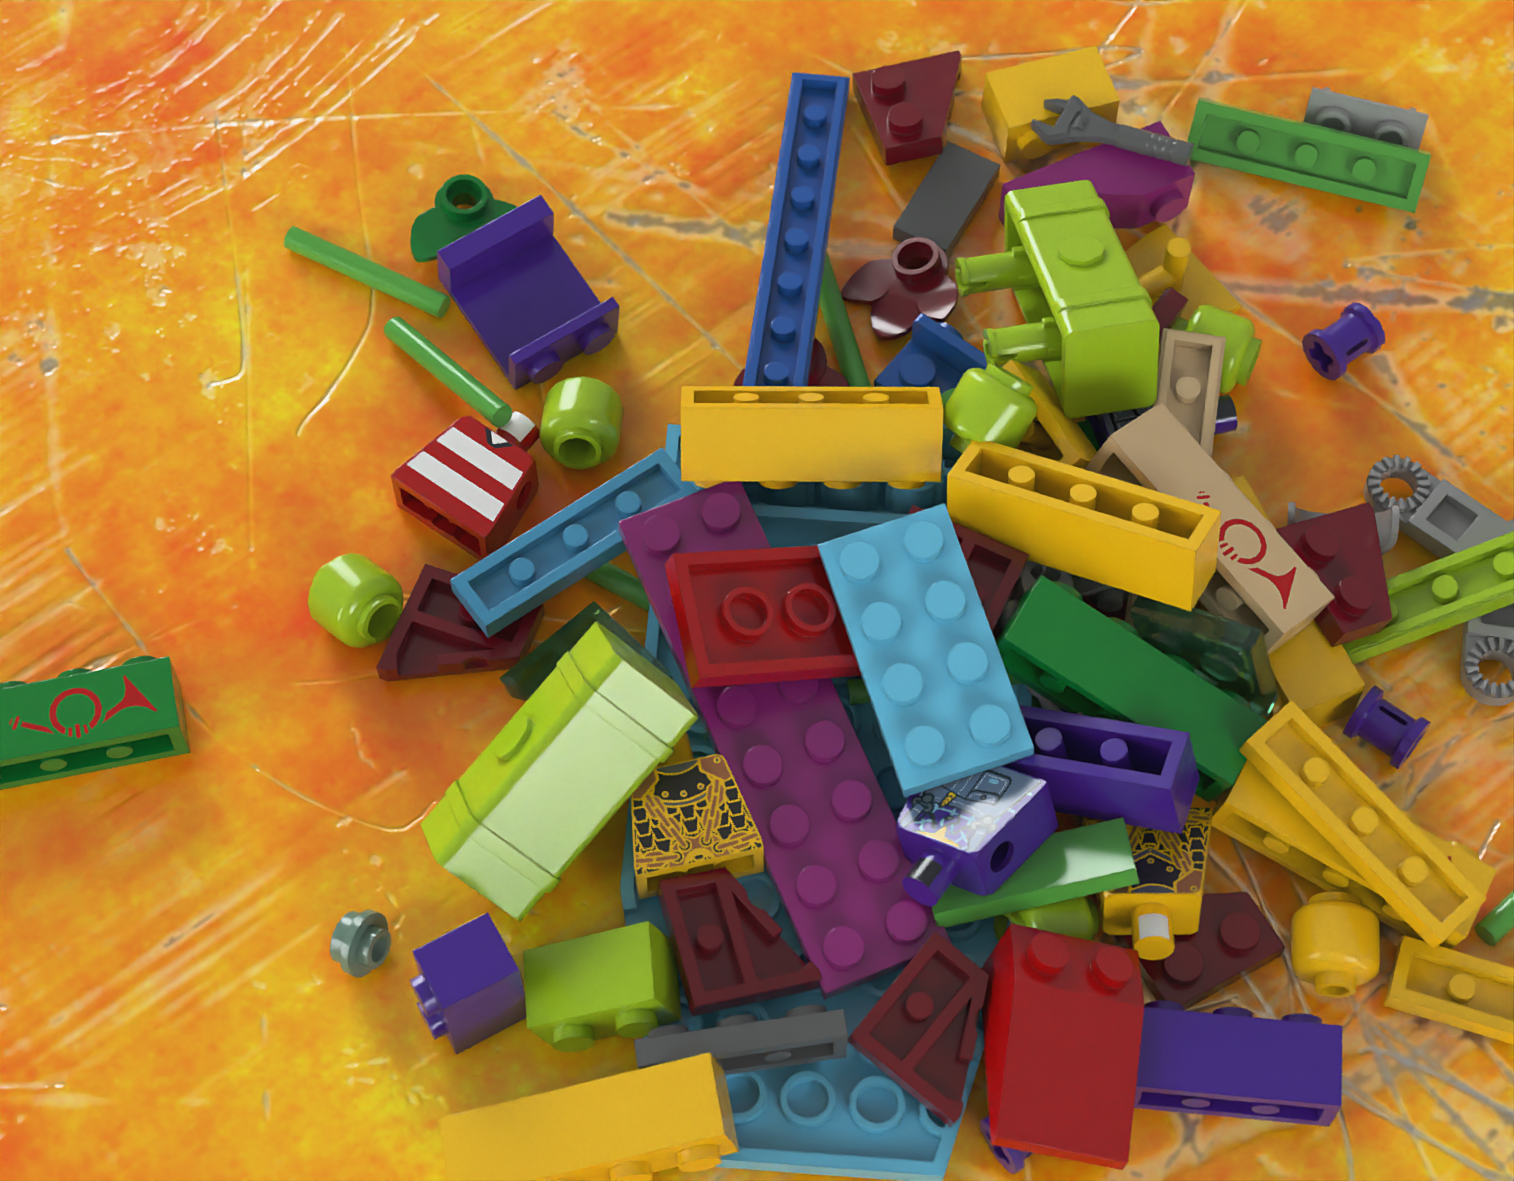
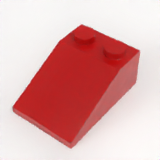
[981,923,1144,1170]

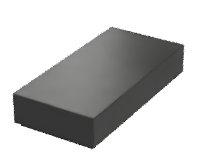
[893,141,1000,259]

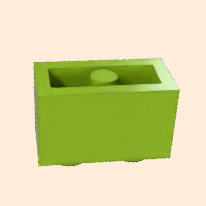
[523,921,682,1052]

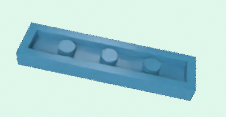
[450,448,698,638]

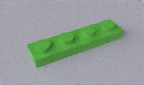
[1187,97,1431,213]

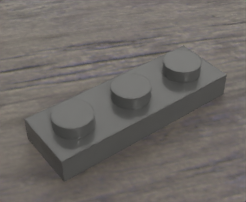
[634,1005,848,1075]

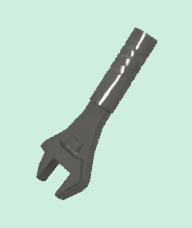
[1031,95,1194,167]

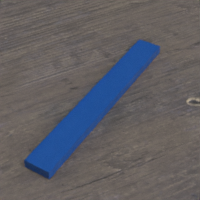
[742,72,850,387]

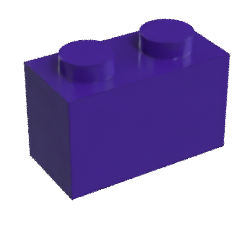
[409,912,526,1055]

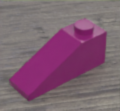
[998,121,1195,229]

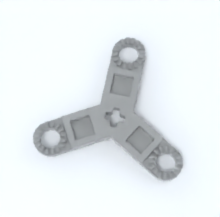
[1363,455,1514,706]

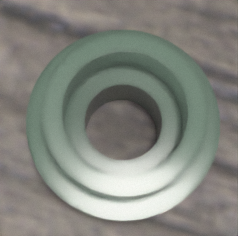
[330,910,391,978]

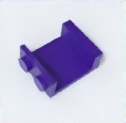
[437,195,620,390]

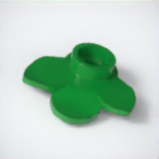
[410,174,517,263]

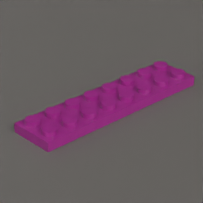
[618,481,951,1000]

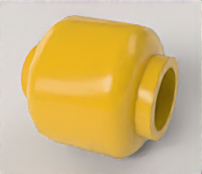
[1291,892,1380,998]

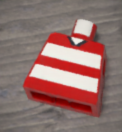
[391,411,540,561]

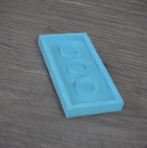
[818,503,1034,797]

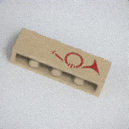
[1085,402,1334,664]

